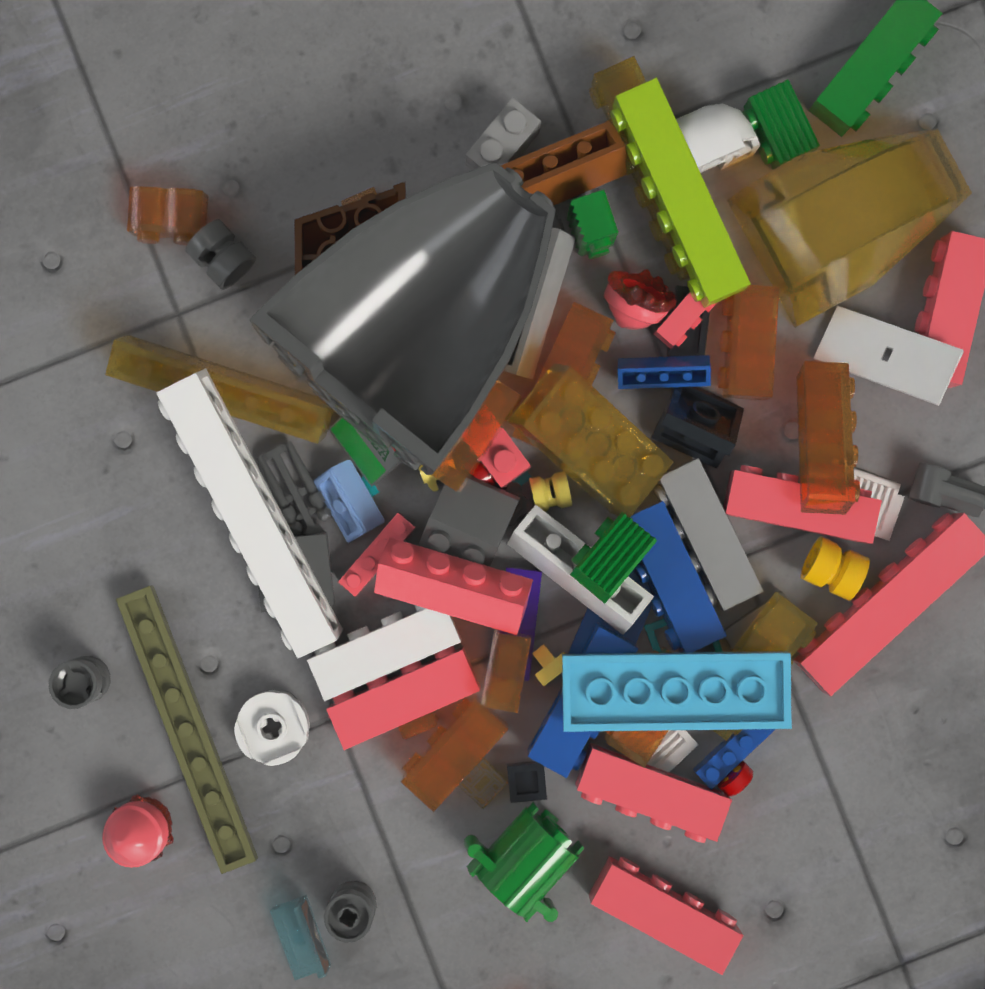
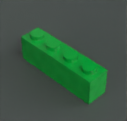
[808,0,943,137]

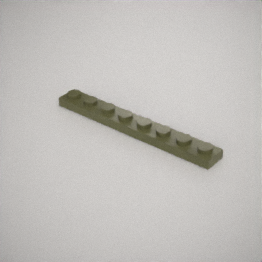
[116,585,258,874]

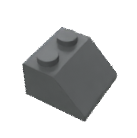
[418,468,520,567]

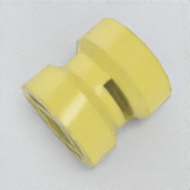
[529,471,572,512]

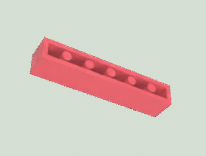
[793,513,985,696]

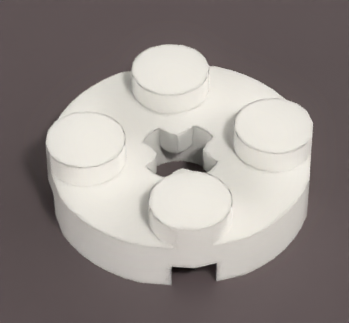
[234,690,310,766]

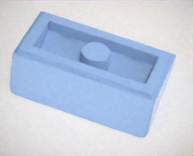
[313,460,385,543]

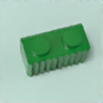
[742,79,820,172]
[566,190,619,259]
[570,512,657,604]

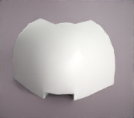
[676,104,760,173]

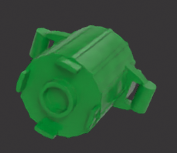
[464,802,584,922]

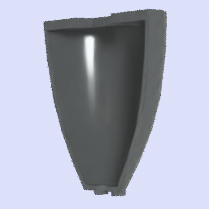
[250,162,556,475]

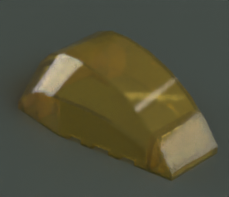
[727,129,972,328]

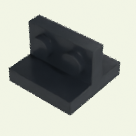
[651,387,744,469]

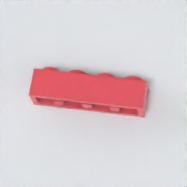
[654,292,717,349]
[338,512,416,597]

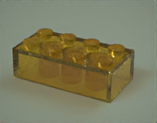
[508,364,674,517]

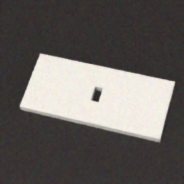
[814,305,964,406]

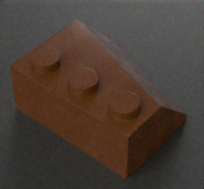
[294,182,406,275]

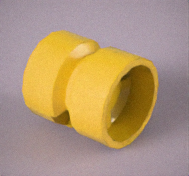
[800,536,870,601]

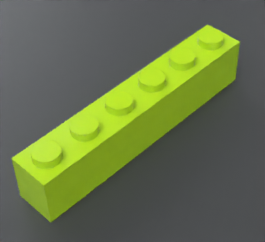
[610,78,751,308]

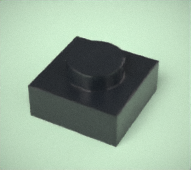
[507,761,547,803]

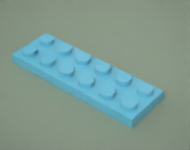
[562,651,792,732]

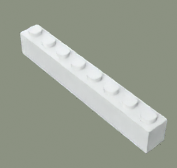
[156,368,343,658]

